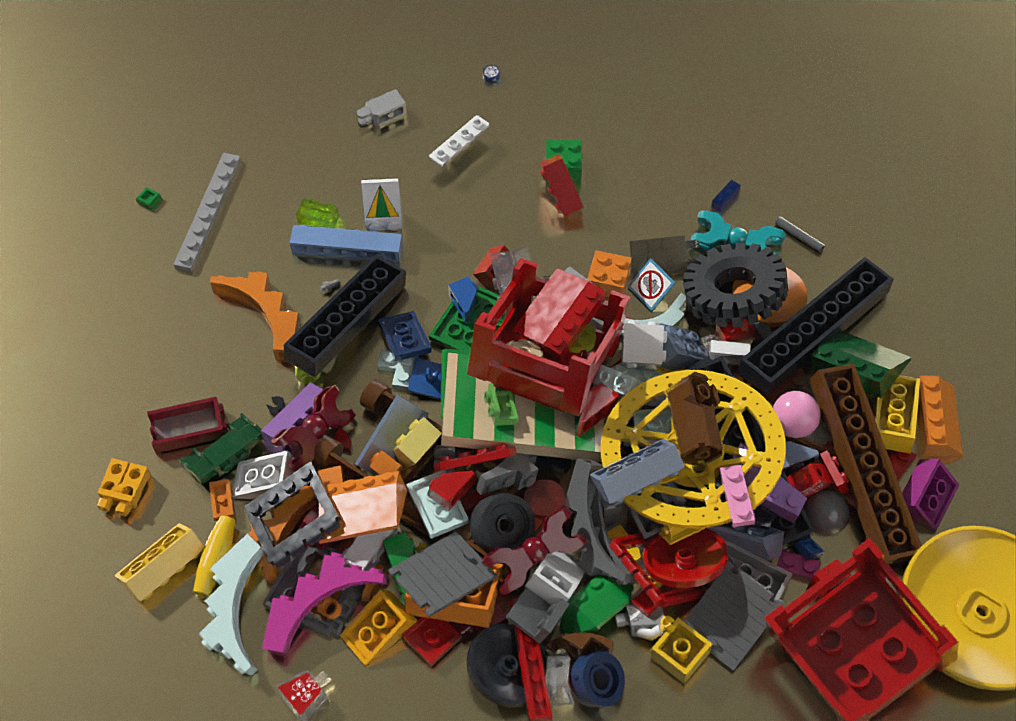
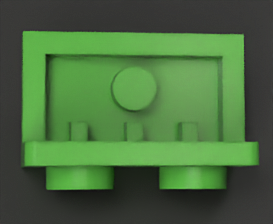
[484,384,519,426]

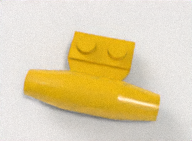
[193,516,255,598]

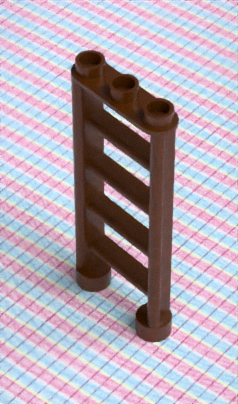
[311,379,577,592]

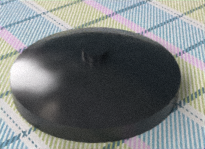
[466,624,551,707]

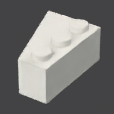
[343,527,403,571]

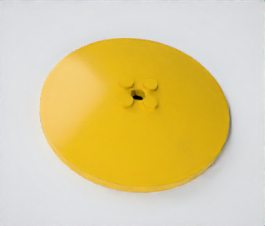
[900,526,1016,690]

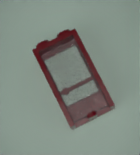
[147,396,228,454]

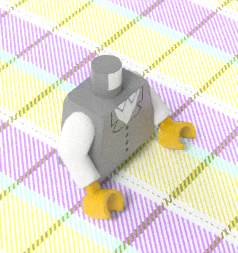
[615,576,675,640]

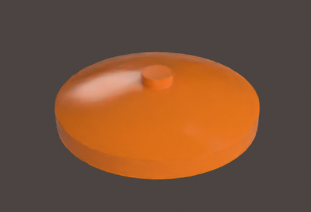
[732,267,808,327]

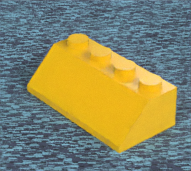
[114,523,205,602]

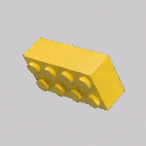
[873,375,920,453]

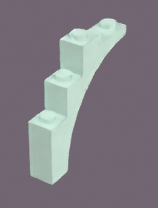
[199,534,265,676]

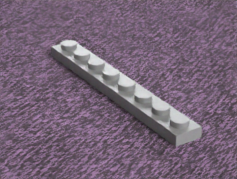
[173,153,241,272]

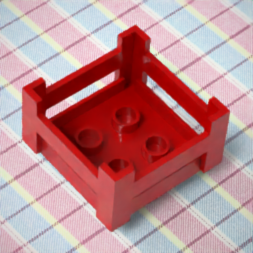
[467,258,630,416]
[764,538,959,721]

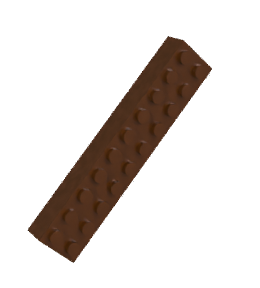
[810,364,922,565]

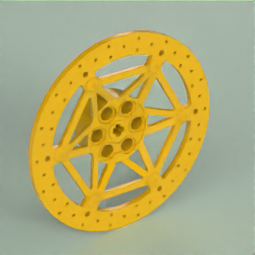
[601,370,786,529]

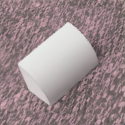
[709,340,750,365]

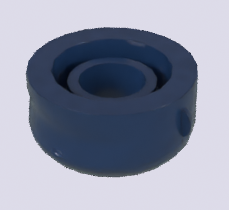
[570,651,625,708]

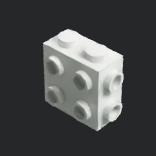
[621,320,667,370]

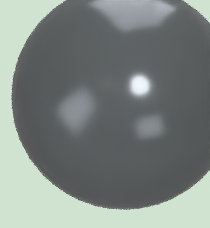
[803,488,850,535]

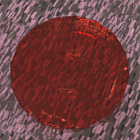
[524,479,565,519]

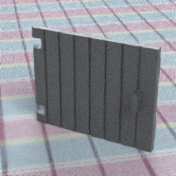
[388,532,497,617]
[684,561,785,671]

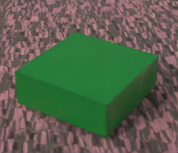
[136,187,162,210]

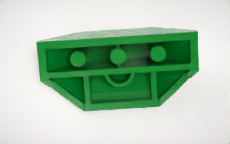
[559,575,634,635]

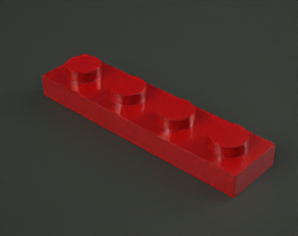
[433,444,517,471]

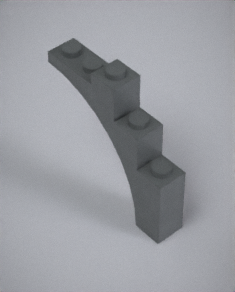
[476,453,539,495]
[564,458,637,585]

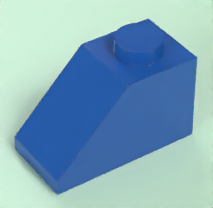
[448,276,479,323]

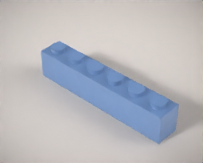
[289,225,403,263]

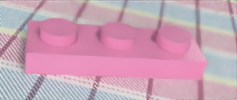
[720,465,755,527]

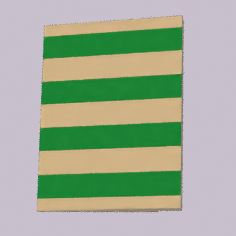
[441,353,604,462]

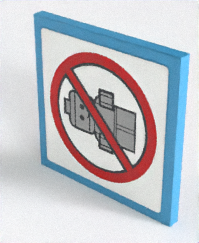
[627,258,676,311]

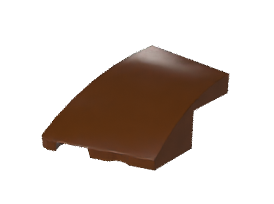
[546,633,614,658]

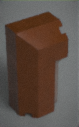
[666,371,723,465]

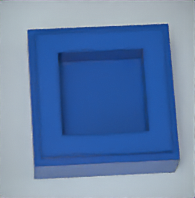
[795,538,824,560]

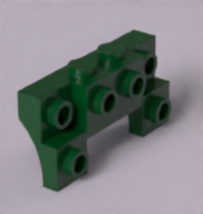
[179,413,263,485]

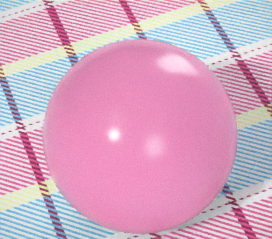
[773,391,821,438]

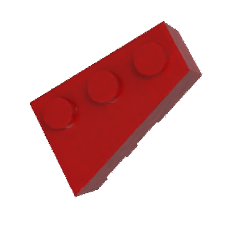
[540,154,584,217]

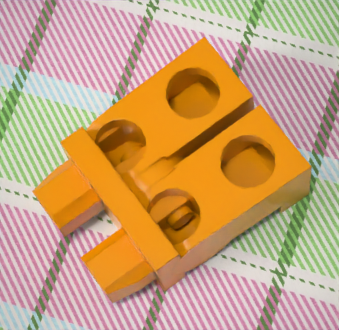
[97,458,152,517]

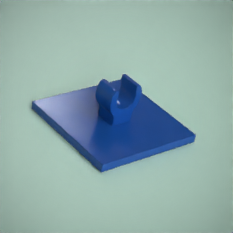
[408,358,442,400]

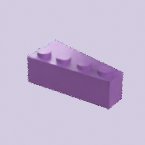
[720,443,807,523]

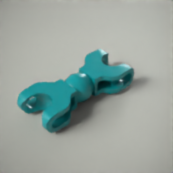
[689,210,786,254]

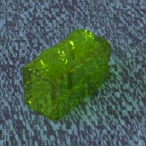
[296,198,339,229]

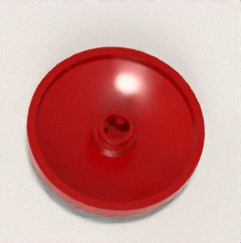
[643,528,728,588]

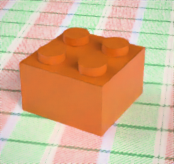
[587,250,632,297]

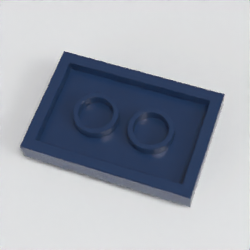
[378,311,432,362]

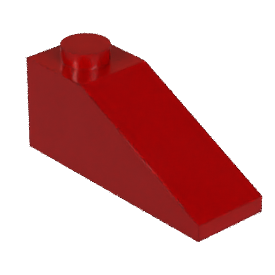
[576,383,620,437]

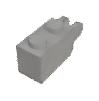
[356,89,407,126]

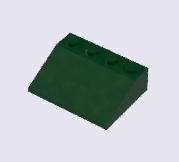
[811,332,911,398]

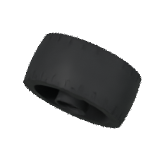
[469,493,536,553]

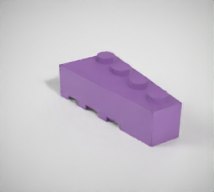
[261,382,323,454]

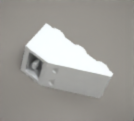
[525,551,585,605]

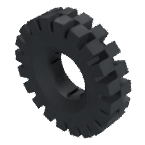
[683,243,789,327]

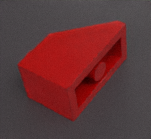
[715,319,757,343]
[429,471,475,511]

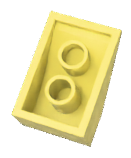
[394,417,442,469]

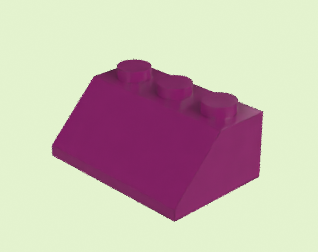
[902,459,959,532]

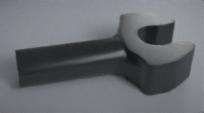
[267,396,286,416]

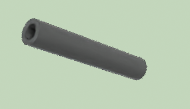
[775,216,825,253]

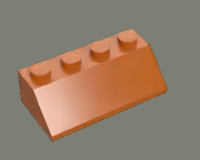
[917,376,963,457]

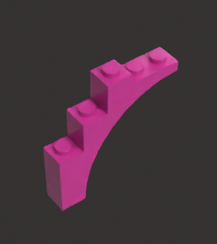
[262,552,388,654]

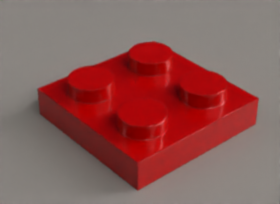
[402,617,462,667]

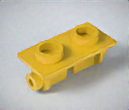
[659,525,705,545]

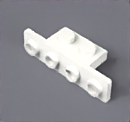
[429,115,489,167]

